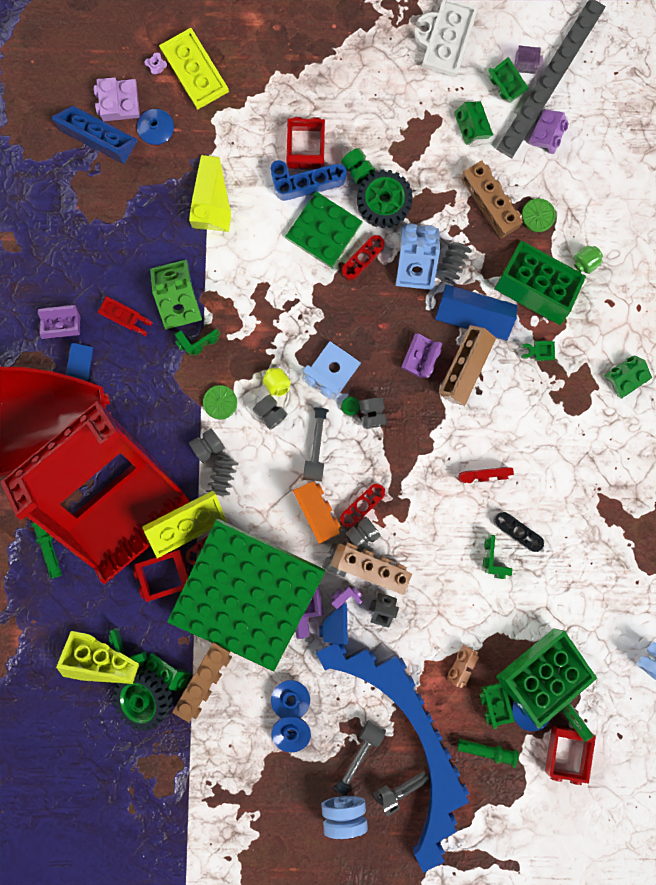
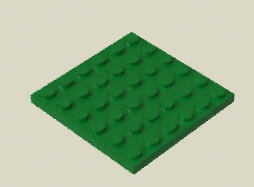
[167,518,326,672]

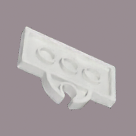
[414,0,479,77]

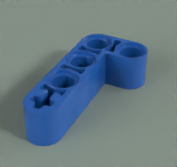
[270,160,347,201]

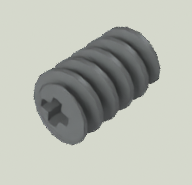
[436,242,472,285]
[205,454,239,497]

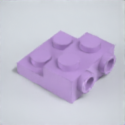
[94,77,140,121]

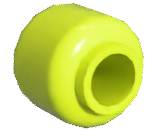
[263,368,291,397]

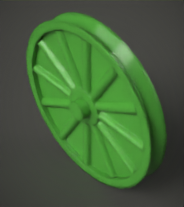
[522,198,556,232]
[203,385,237,420]

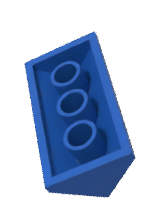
[52,106,137,164]
[435,284,518,341]

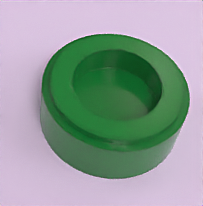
[341,397,360,416]

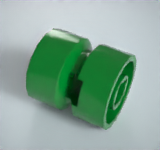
[341,148,375,184]

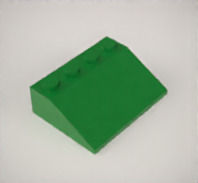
[494,240,586,325]
[496,628,598,729]

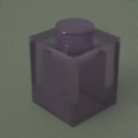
[514,45,543,74]

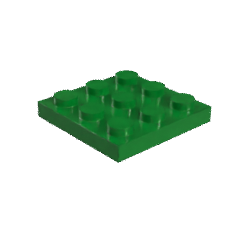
[285,191,363,269]

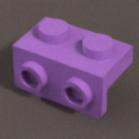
[529,109,569,154]
[38,305,81,339]
[401,334,442,378]
[331,585,362,609]

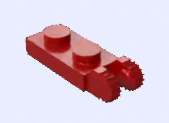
[97,296,153,336]
[457,467,514,483]

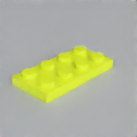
[159,28,229,110]
[142,491,227,558]

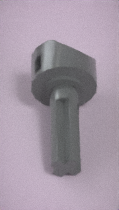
[373,771,429,817]

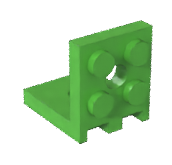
[150,260,202,330]

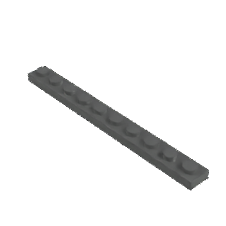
[496,0,606,159]

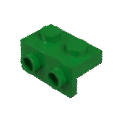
[488,57,529,103]
[454,101,493,145]
[604,355,652,399]
[479,682,515,729]

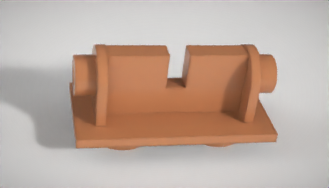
[447,645,479,688]

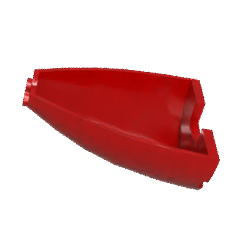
[0,367,111,479]

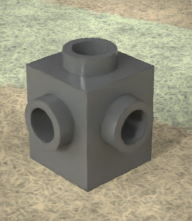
[369,593,399,628]

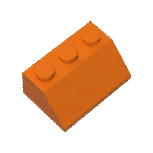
[292,481,341,544]

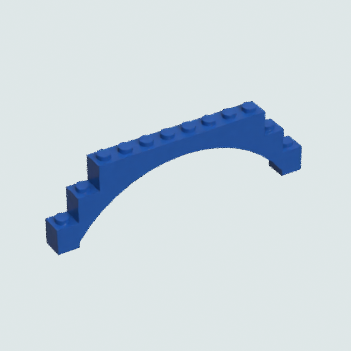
[316,643,470,873]

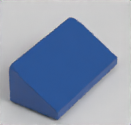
[66,343,94,382]

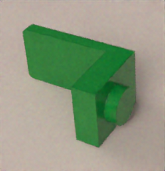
[175,329,221,356]
[483,534,512,579]
[109,628,148,667]
[144,654,191,692]

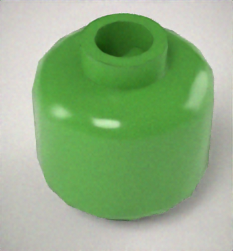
[574,245,603,274]

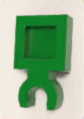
[521,341,555,361]

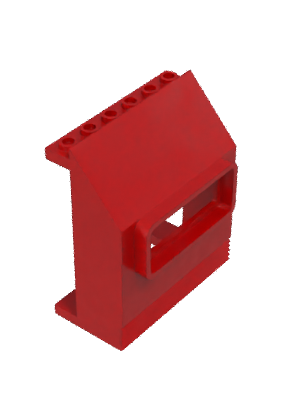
[1,401,191,584]

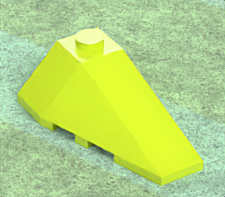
[189,155,231,232]
[56,631,139,684]

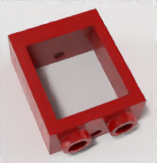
[286,117,325,170]
[133,550,190,602]
[545,724,596,785]

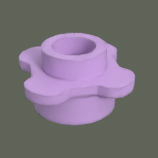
[145,53,167,75]

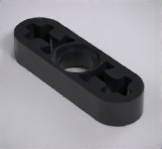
[493,512,544,552]

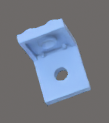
[396,223,440,290]
[303,341,361,400]

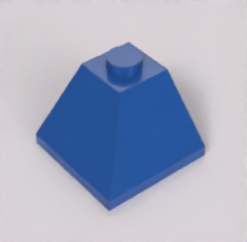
[319,601,348,644]

